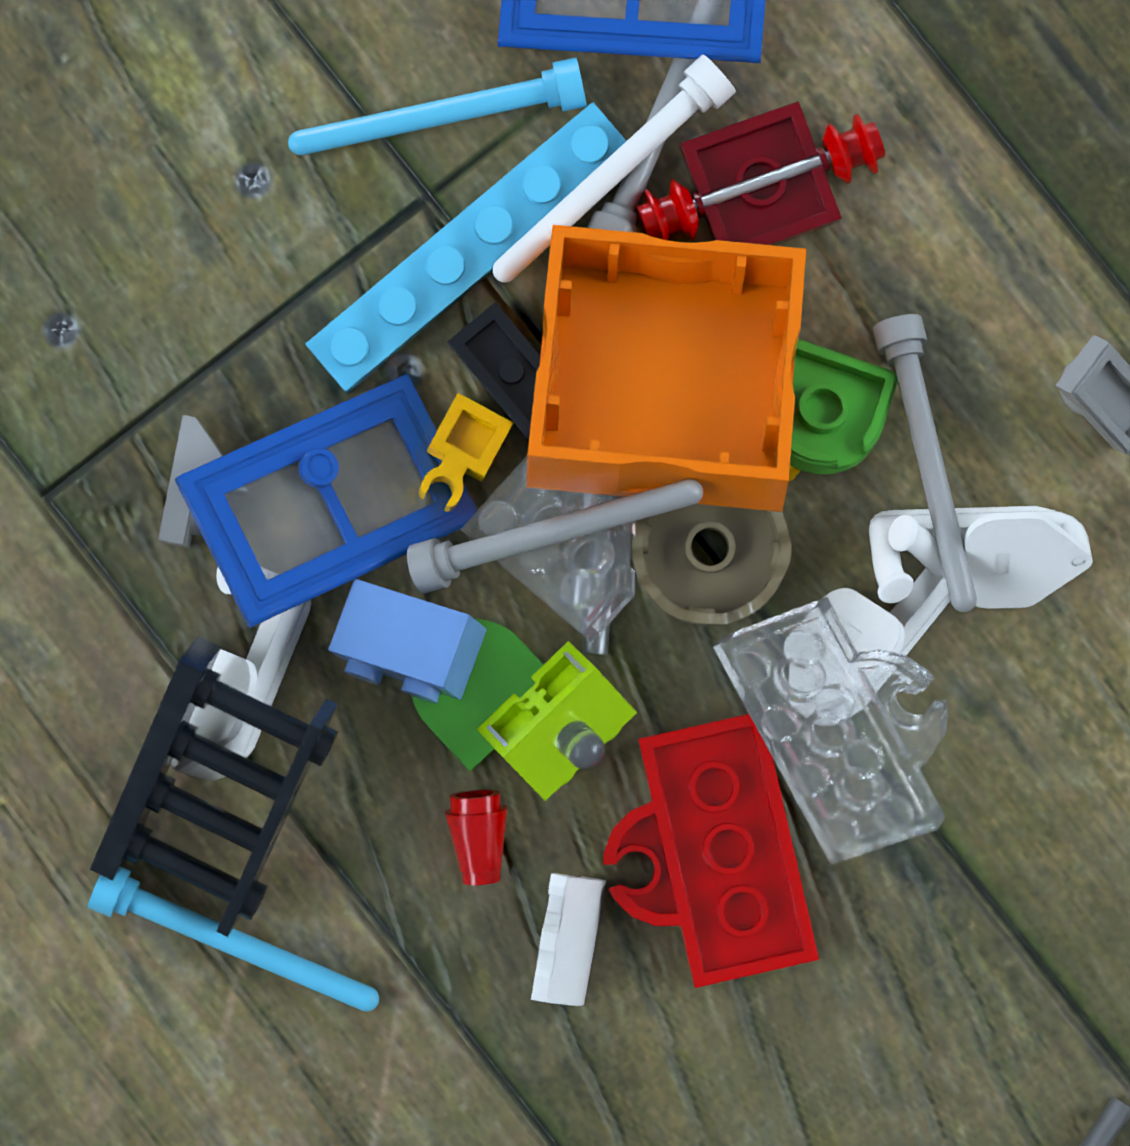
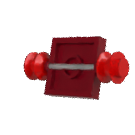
[636,101,885,246]

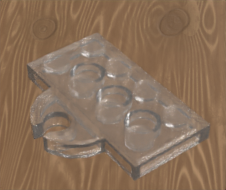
[713,597,948,865]

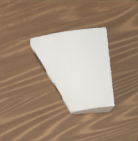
[531,873,606,1006]

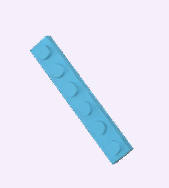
[306,102,626,394]

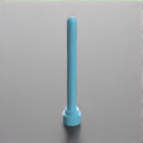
[288,57,587,155]
[87,867,379,1012]

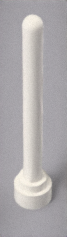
[493,54,736,282]

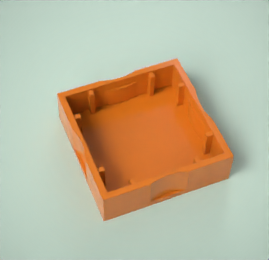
[526,225,807,512]

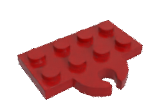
[603,711,819,988]

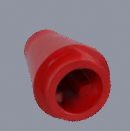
[444,789,508,885]

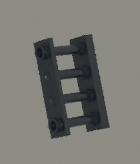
[90,636,338,937]

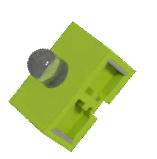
[476,641,637,801]

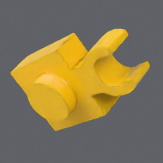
[419,393,514,512]

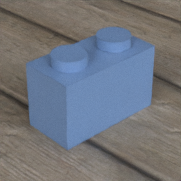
[328,579,487,703]

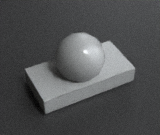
[1055,334,1130,456]

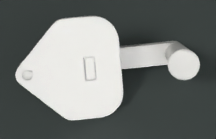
[869,506,1093,609]
[790,514,951,724]
[171,568,311,781]

